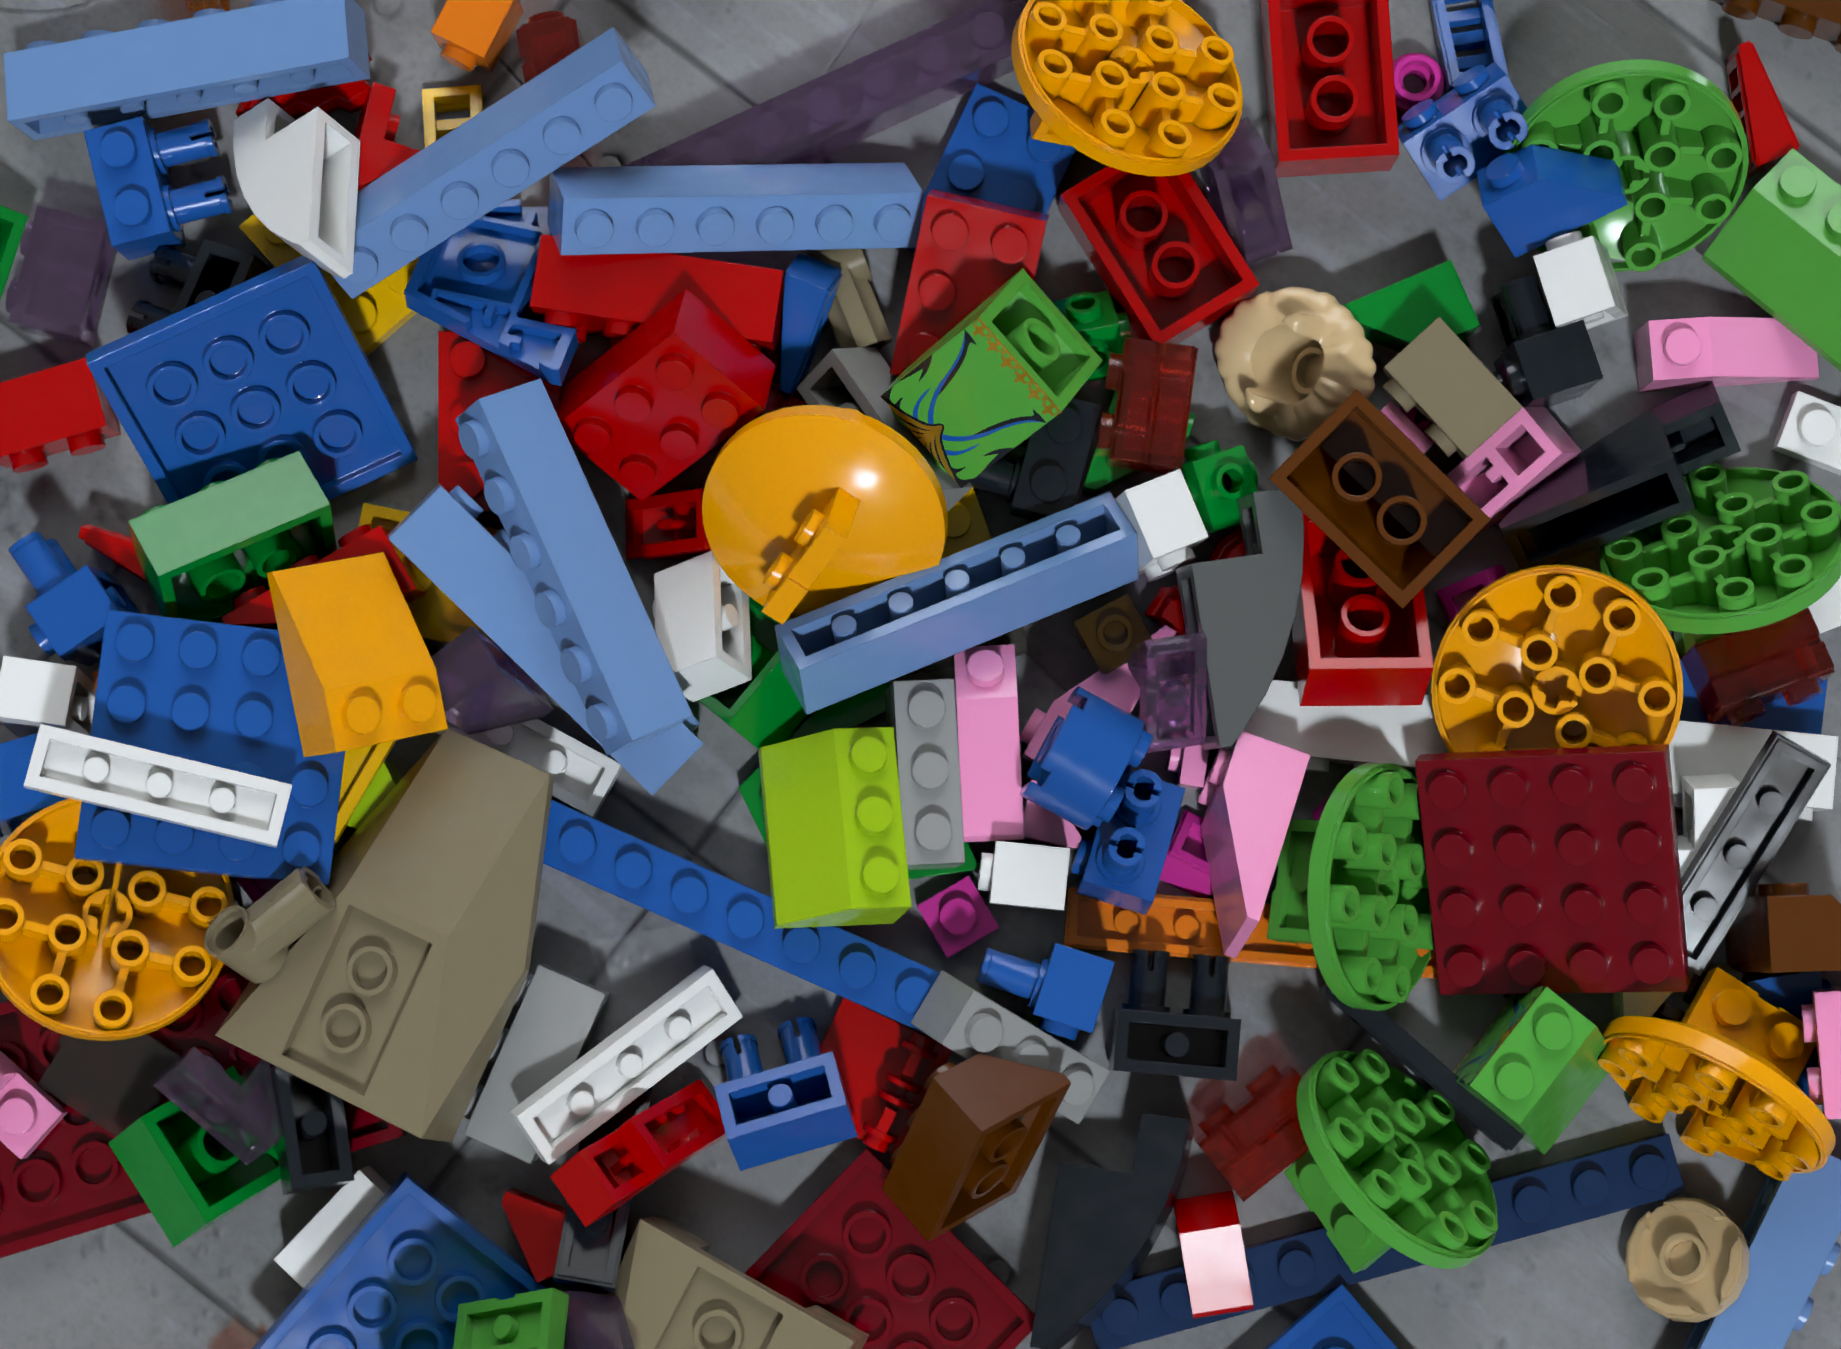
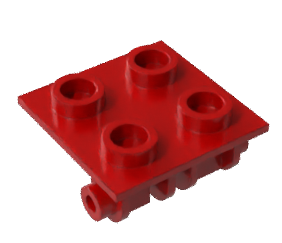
[820,997,952,1155]

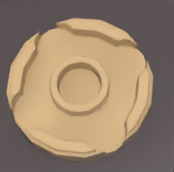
[1625,1198,1750,1323]

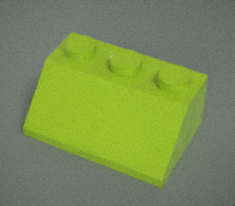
[758,727,912,929]

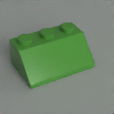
[1702,148,1841,372]

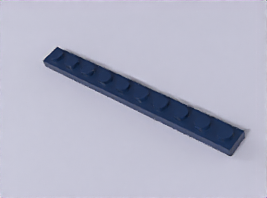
[1090,1132,1686,1349]

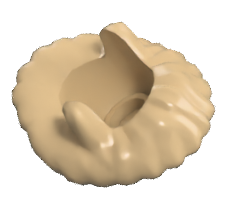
[1214,286,1376,441]

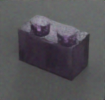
[6,205,117,347]

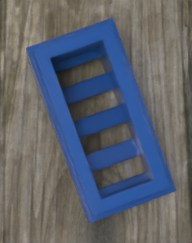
[1429,0,1509,94]
[779,254,843,395]

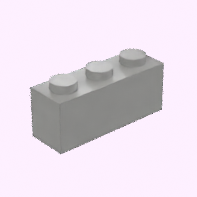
[797,347,973,512]
[885,679,965,870]
[464,964,611,1164]
[911,970,1110,1124]

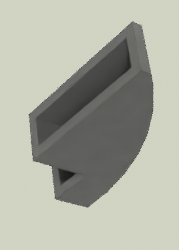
[1176,489,1304,750]

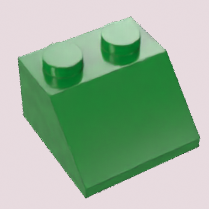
[698,597,807,750]
[108,1066,281,1248]

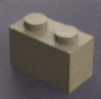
[1382,317,1522,459]

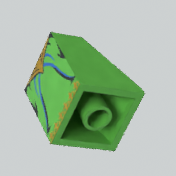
[881,268,1103,488]
[1453,985,1608,1155]

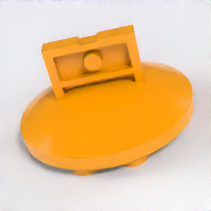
[1011,0,1243,177]
[702,405,948,625]
[1431,565,1683,753]
[0,799,234,1041]
[1597,967,1836,1181]

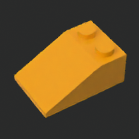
[267,552,448,757]

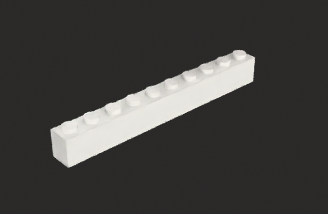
[1223,680,1839,821]

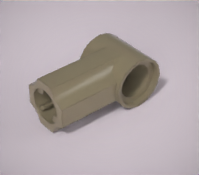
[798,249,892,350]
[204,865,337,984]

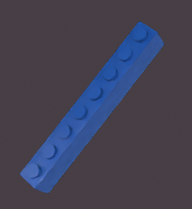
[543,799,941,1034]

